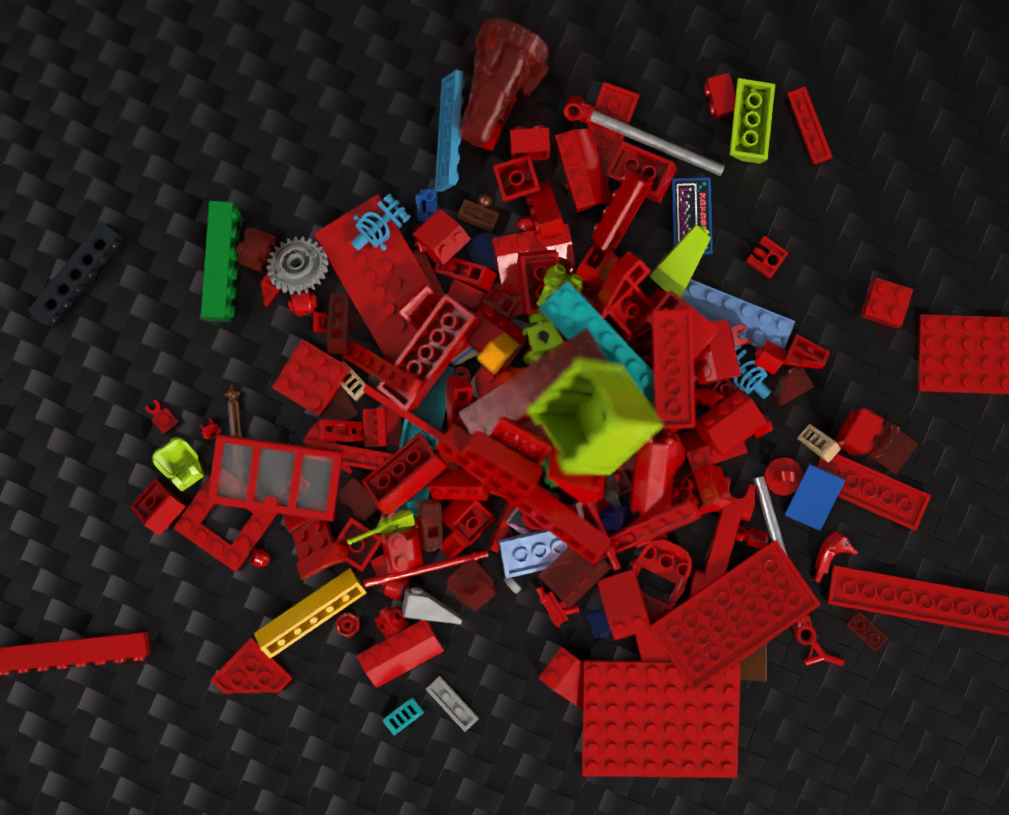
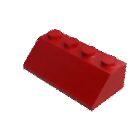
[554,129,612,213]
[592,170,654,251]
[361,432,448,516]
[357,619,444,688]

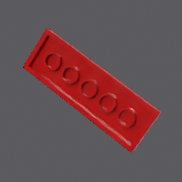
[565,82,639,191]
[652,309,695,429]
[816,454,931,531]

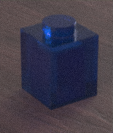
[600,502,633,531]
[587,609,612,640]

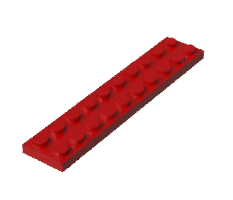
[827,565,1009,636]

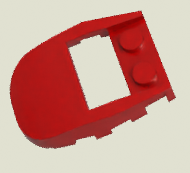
[631,540,692,621]

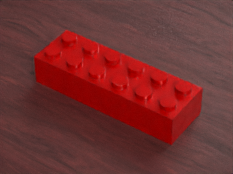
[377,294,482,412]

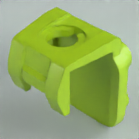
[537,264,583,306]
[523,320,564,368]
[152,437,204,491]

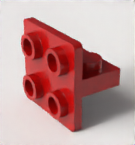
[363,407,402,447]

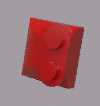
[381,528,424,574]

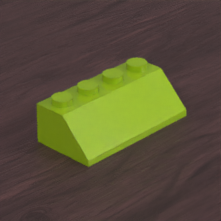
[730,78,775,164]

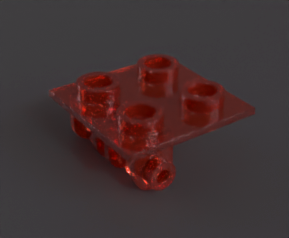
[866,421,918,475]

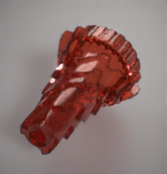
[459,19,549,147]

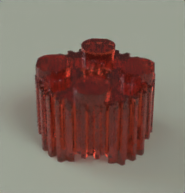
[236,227,276,271]

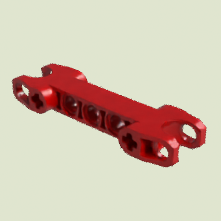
[689,476,756,599]

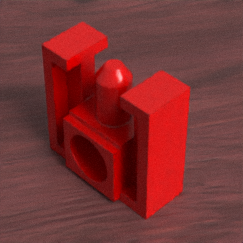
[746,236,788,279]

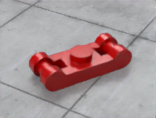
[317,419,365,444]

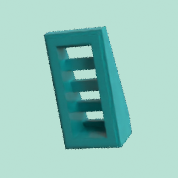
[382,696,425,735]

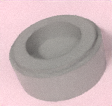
[503,577,521,594]

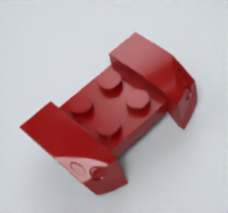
[284,501,348,580]

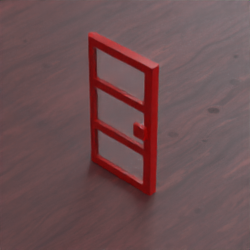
[207,434,343,521]

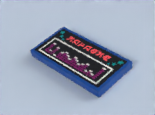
[672,178,713,255]

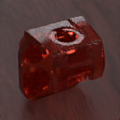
[447,560,498,612]

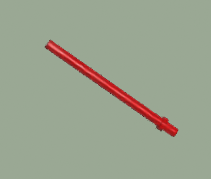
[363,550,488,588]

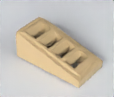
[341,361,366,401]
[797,424,840,462]

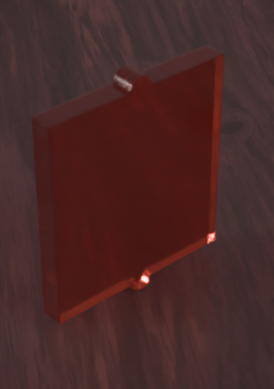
[322,386,359,421]

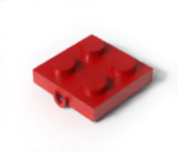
[397,283,442,331]

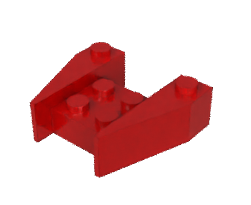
[592,251,668,343]

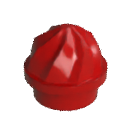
[250,549,270,568]

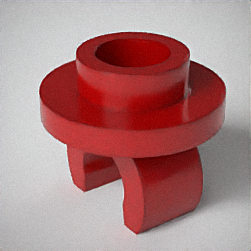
[199,418,221,439]

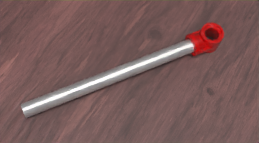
[564,95,725,176]
[753,476,816,645]

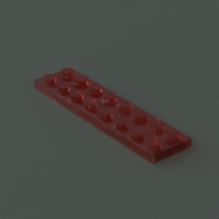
[458,328,609,436]

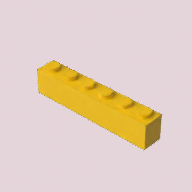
[254,568,366,658]

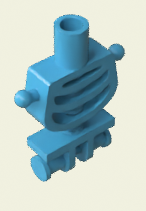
[351,194,411,251]
[732,346,772,399]

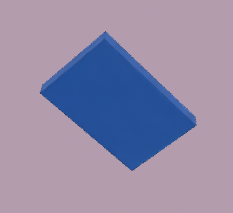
[785,463,845,531]

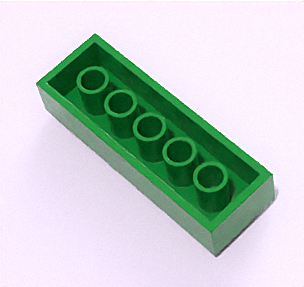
[201,201,241,322]

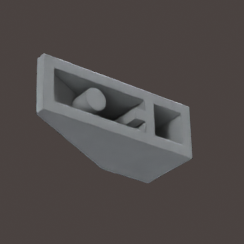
[402,587,462,624]

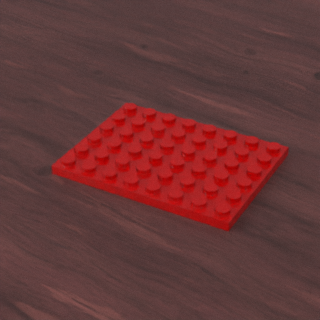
[582,660,740,778]

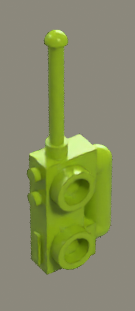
[347,509,415,544]

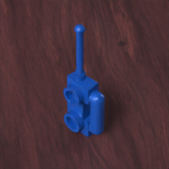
[415,188,438,222]

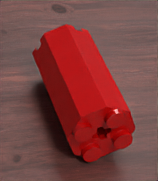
[629,429,677,517]

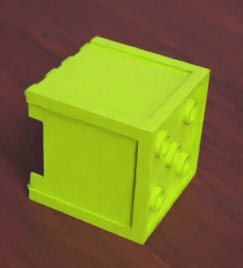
[525,358,663,474]

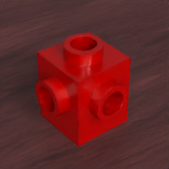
[374,605,409,639]

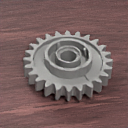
[266,237,329,295]

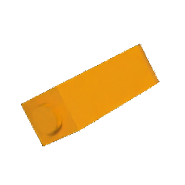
[478,333,520,375]

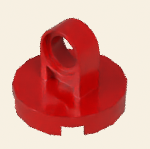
[764,457,803,496]

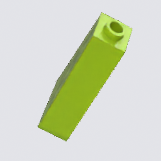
[648,225,711,298]

